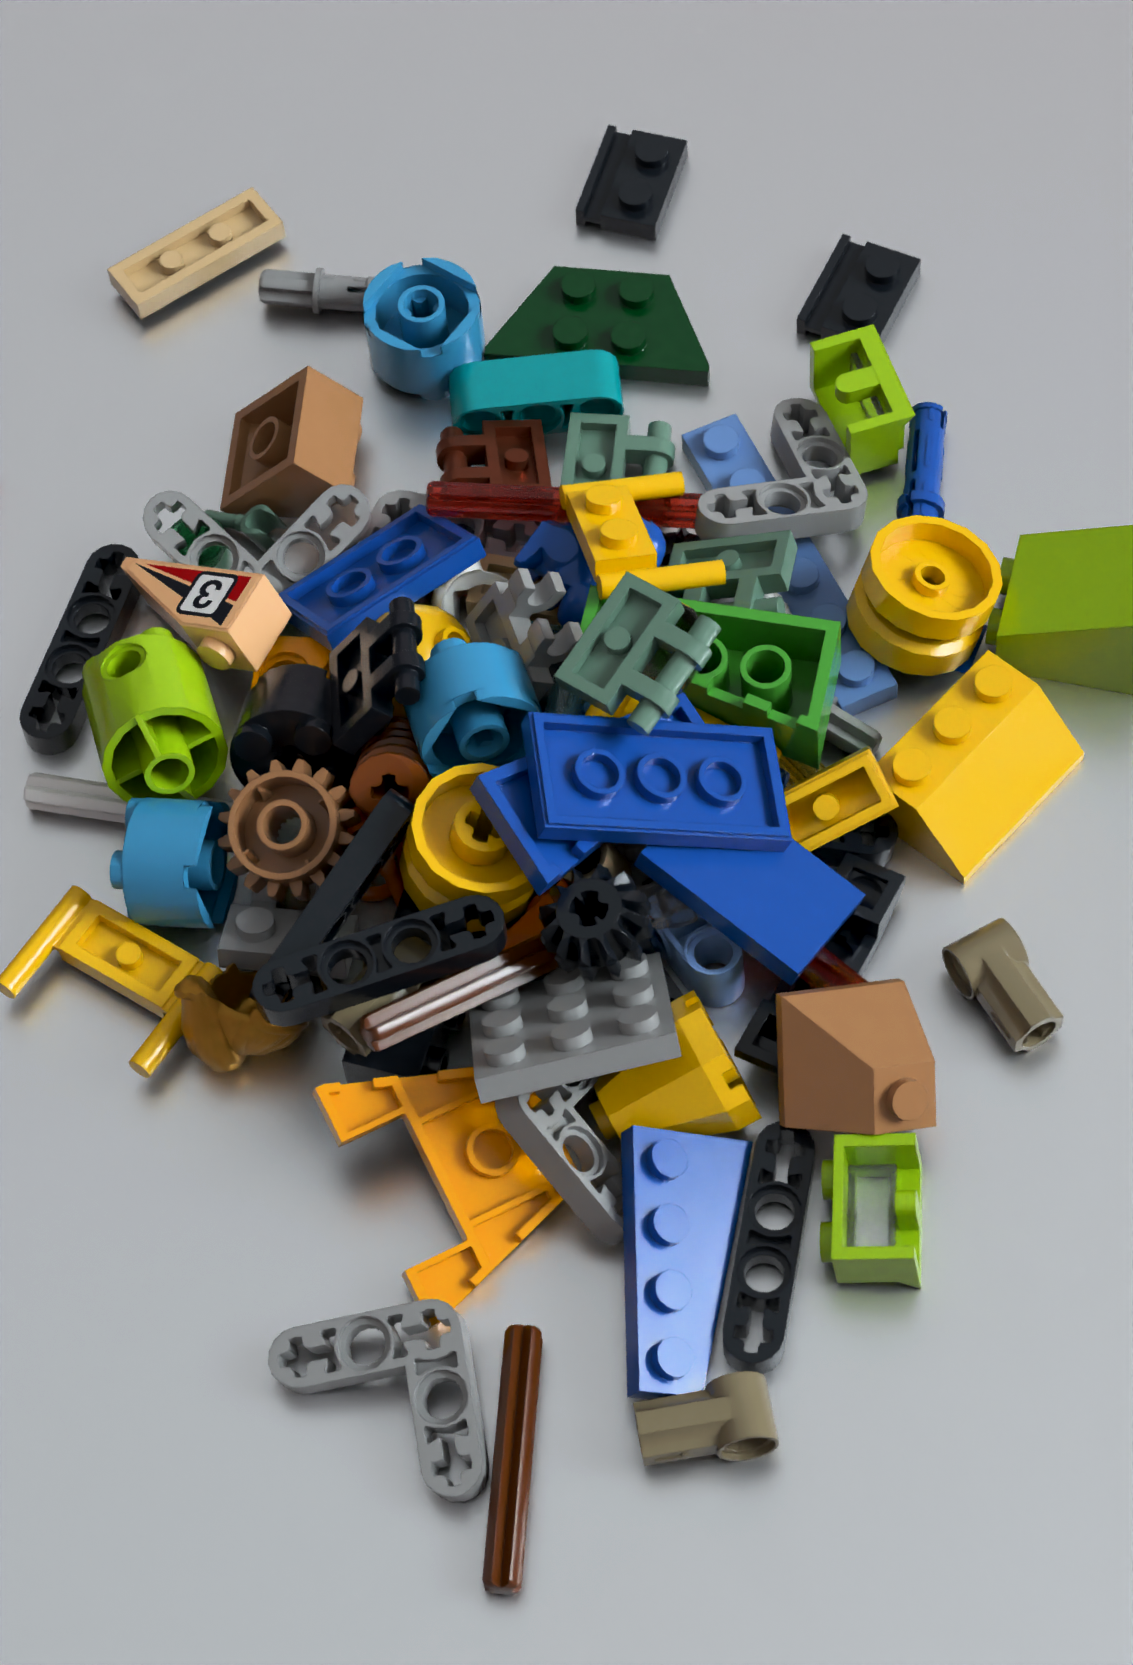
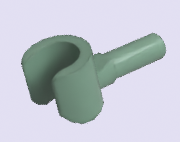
[205,504,288,552]

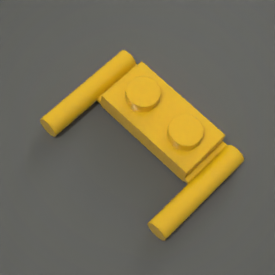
[559,471,726,600]
[0,885,223,1078]

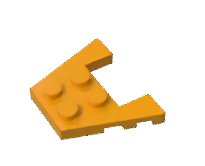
[312,1067,577,1329]

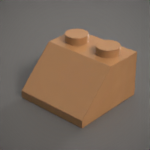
[220,366,364,518]

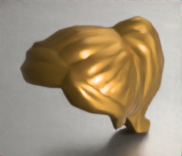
[174,963,309,1074]

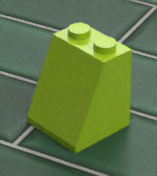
[985,525,1133,695]

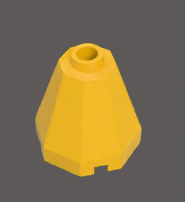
[589,990,762,1141]

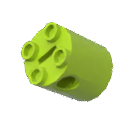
[82,627,228,803]

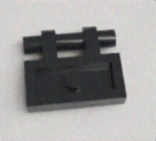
[329,597,426,755]

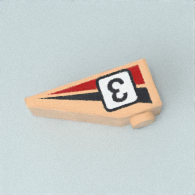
[120,557,293,672]

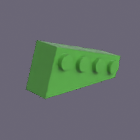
[580,585,841,770]

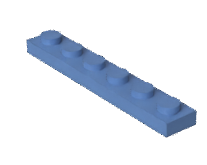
[682,413,898,716]

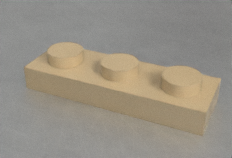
[107,187,286,319]

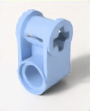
[647,897,745,1007]

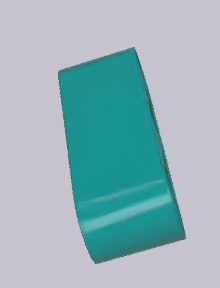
[448,350,624,435]

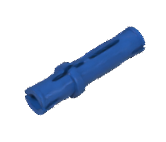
[896,402,948,519]

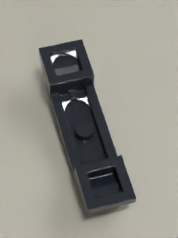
[734,852,906,1074]

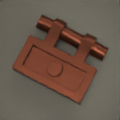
[436,419,552,517]

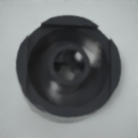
[229,664,362,790]

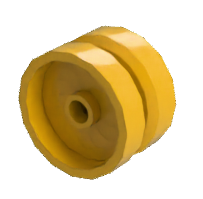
[846,515,1003,676]
[399,763,536,932]

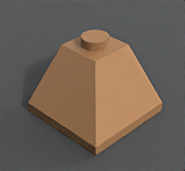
[776,978,936,1135]

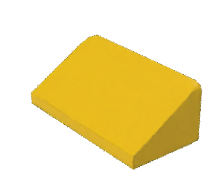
[783,746,899,852]

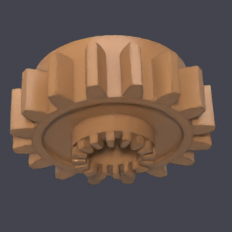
[217,759,362,903]

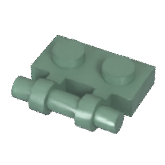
[557,412,675,528]
[666,530,798,613]
[554,572,721,736]

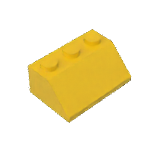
[878,650,1084,885]

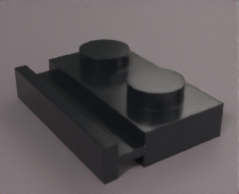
[575,125,688,241]
[797,234,921,343]

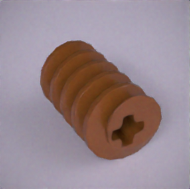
[349,716,433,817]

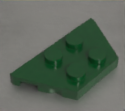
[484,266,710,386]

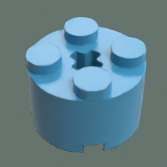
[363,258,486,401]
[403,638,542,778]
[109,797,238,929]

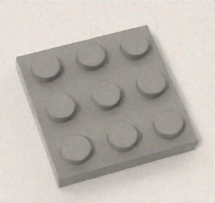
[469,952,682,1104]

